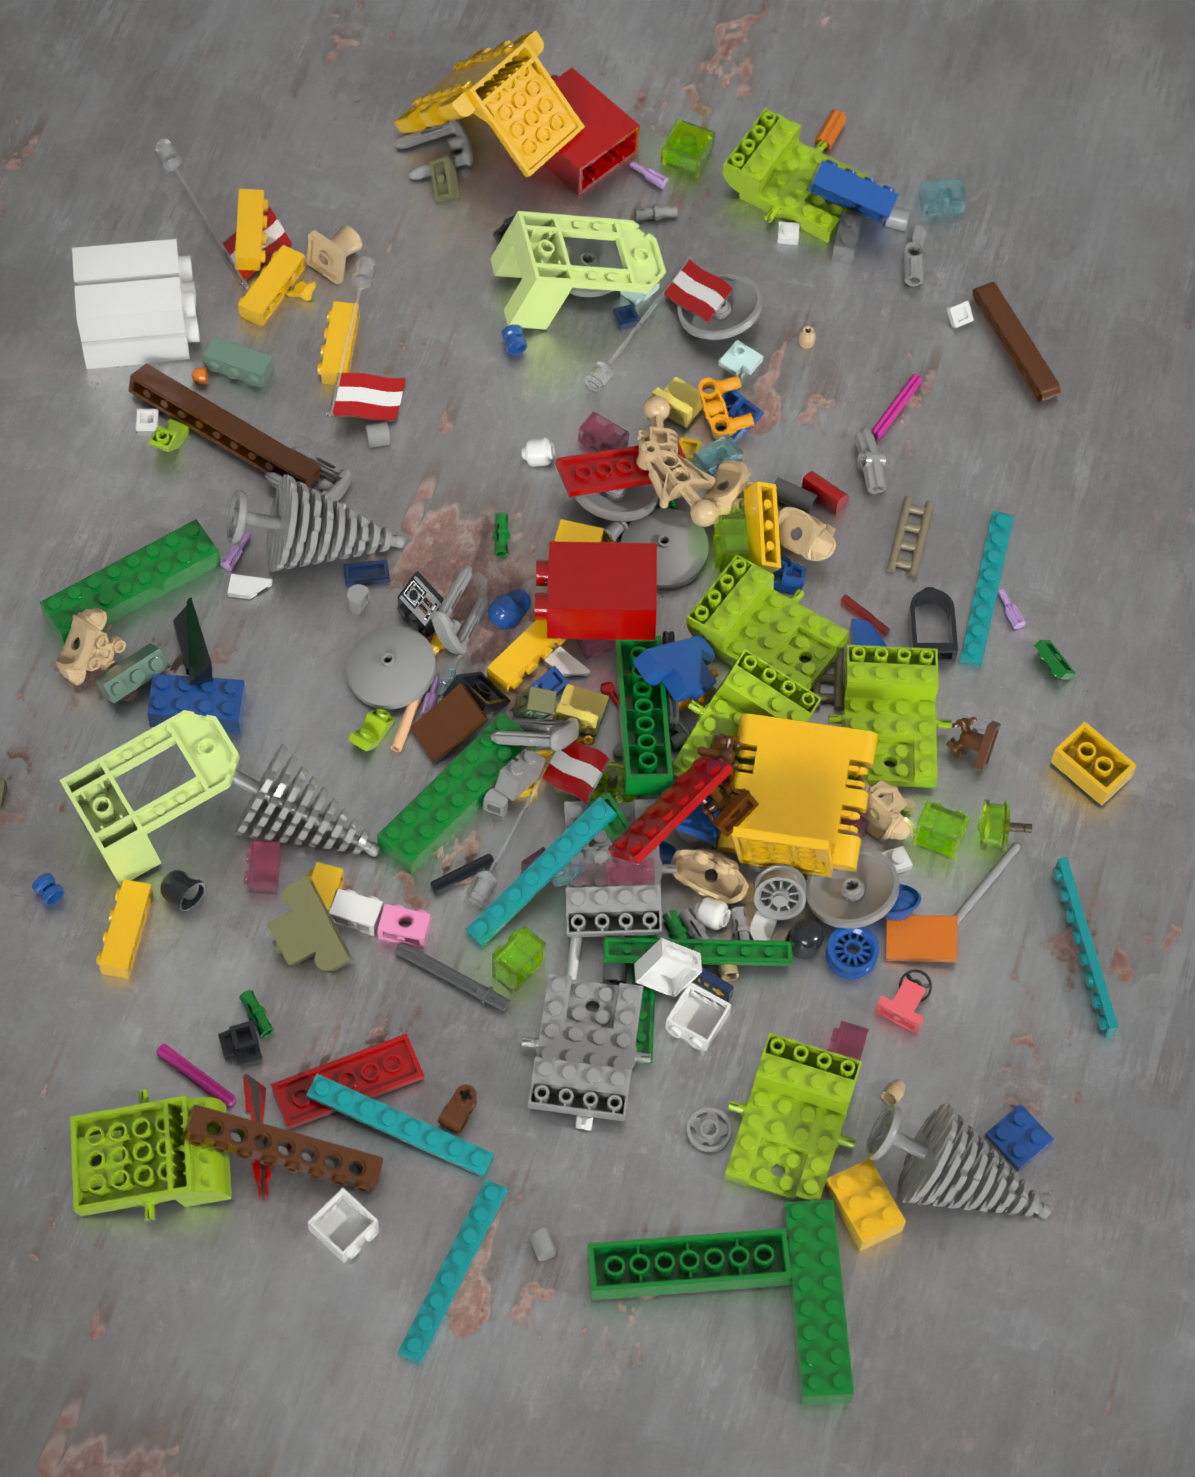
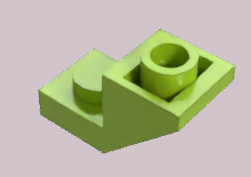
[148,419,190,452]
[348,709,396,752]

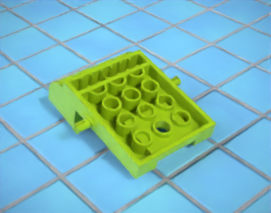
[723,108,870,243]
[686,554,849,690]
[828,645,952,788]
[672,649,822,799]
[724,1032,862,1202]
[70,1090,232,1221]

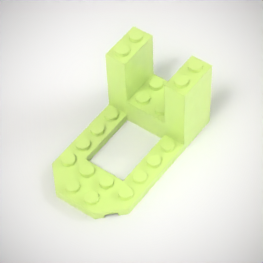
[490,211,666,329]
[59,710,240,886]

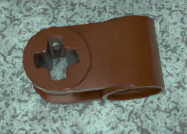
[437,1085,477,1134]

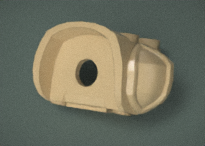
[702,460,753,526]
[778,507,837,562]
[55,608,126,686]
[851,776,915,842]
[671,848,749,904]

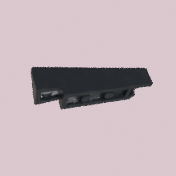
[173,597,213,685]

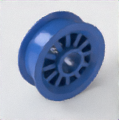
[826,927,879,979]

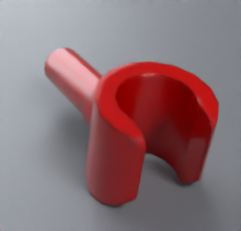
[600,681,619,709]

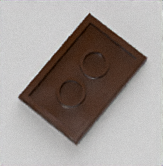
[410,683,488,763]

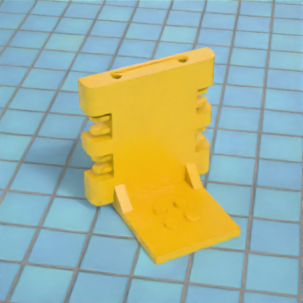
[394,30,584,177]
[717,714,878,878]

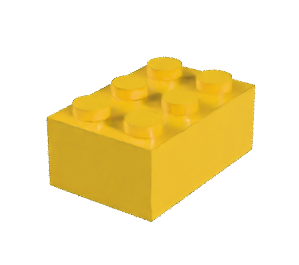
[1050,722,1137,806]
[824,1158,906,1252]

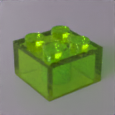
[661,118,715,177]
[713,514,749,575]
[911,801,970,861]
[492,925,546,994]

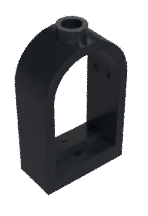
[908,587,958,662]

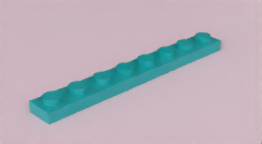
[959,511,1014,667]
[466,797,617,947]
[1053,857,1119,1038]
[306,1074,494,1178]
[398,1179,508,1366]

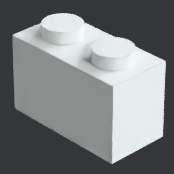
[329,889,383,936]

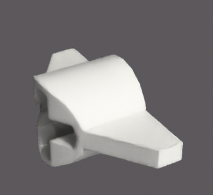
[575,1115,594,1131]

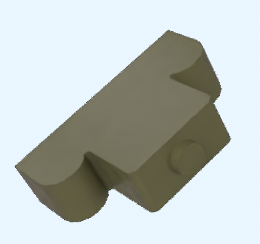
[268,876,354,971]

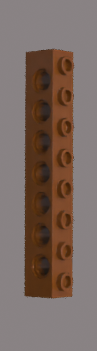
[183,1104,384,1193]

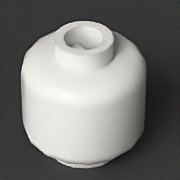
[522,438,555,467]
[694,897,731,930]

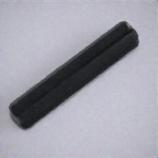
[430,854,495,893]

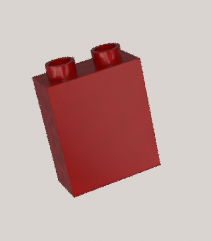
[543,68,640,195]
[535,541,657,640]

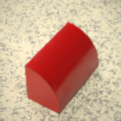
[801,471,849,515]

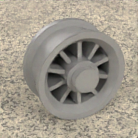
[754,864,806,920]

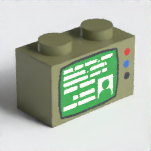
[514,686,558,719]

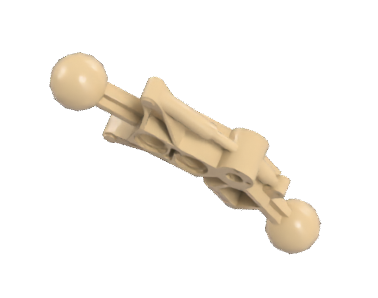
[637,395,718,527]

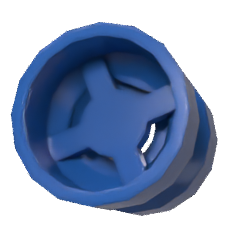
[502,324,527,354]
[32,873,65,906]

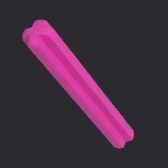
[871,374,922,439]
[156,1044,236,1108]

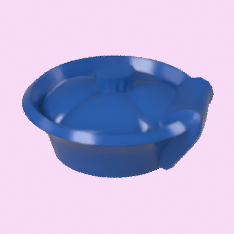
[884,883,921,921]

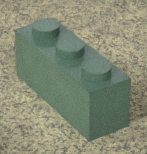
[203,336,274,388]
[94,643,170,703]

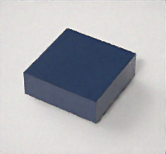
[613,304,640,330]

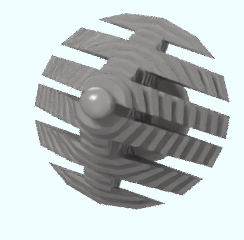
[227,474,405,572]
[232,744,381,857]
[865,1103,1051,1219]

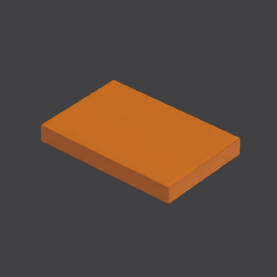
[886,915,958,962]

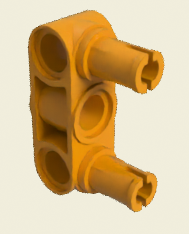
[698,375,754,442]

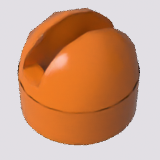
[192,367,208,385]

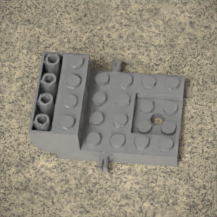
[555,799,676,937]
[521,973,651,1122]

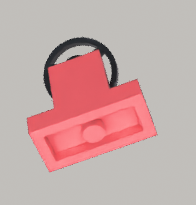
[875,969,932,1034]

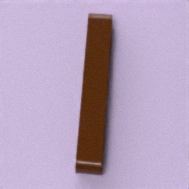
[972,282,1061,403]

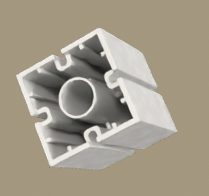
[72,239,200,369]

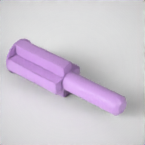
[630,162,669,189]
[220,531,251,571]
[998,589,1026,630]
[421,675,440,716]

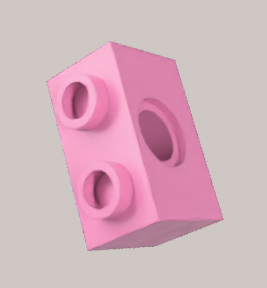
[378,904,431,949]

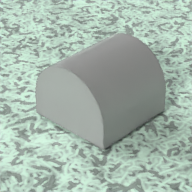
[885,206,911,231]
[365,422,390,448]
[347,584,370,616]
[483,788,508,817]
[530,1227,557,1261]

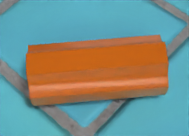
[814,109,847,152]

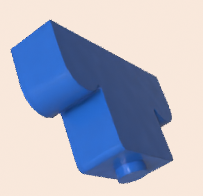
[633,634,716,702]

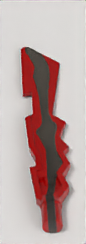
[243,1074,272,1199]

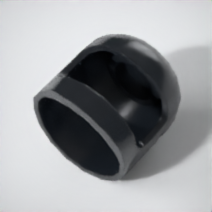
[160,870,206,911]
[785,918,824,959]

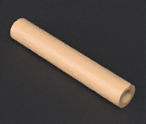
[390,696,423,752]

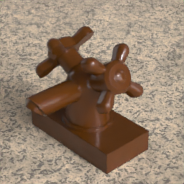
[946,717,1001,770]
[697,733,742,783]
[702,782,759,838]

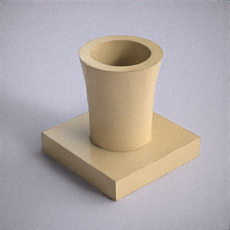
[306,226,362,285]

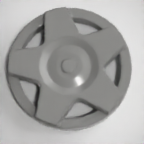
[686,1107,732,1152]

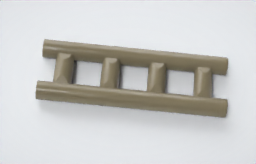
[886,496,934,578]
[812,647,844,711]

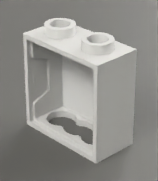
[634,938,702,998]
[665,983,732,1052]
[308,1188,379,1263]

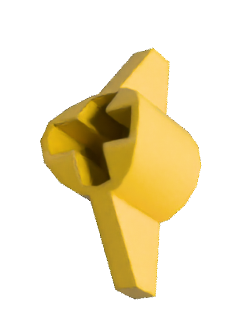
[286,281,316,301]

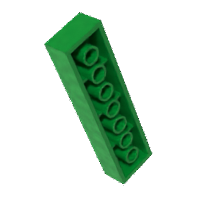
[40,519,221,646]
[615,636,673,795]
[377,713,536,875]
[782,1200,854,1405]
[587,1228,792,1301]

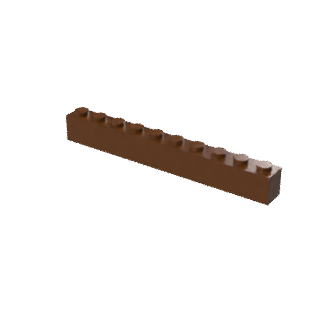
[129,363,321,489]

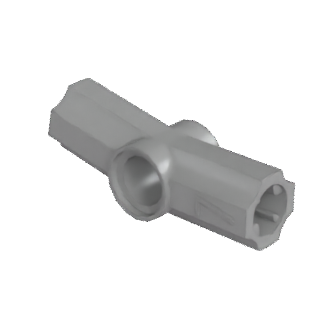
[902,225,927,286]
[854,430,887,494]

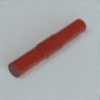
[841,594,890,636]

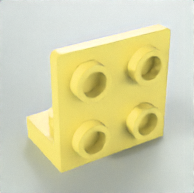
[652,377,703,429]
[553,684,609,736]

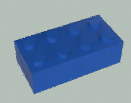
[807,160,899,224]
[147,674,246,733]

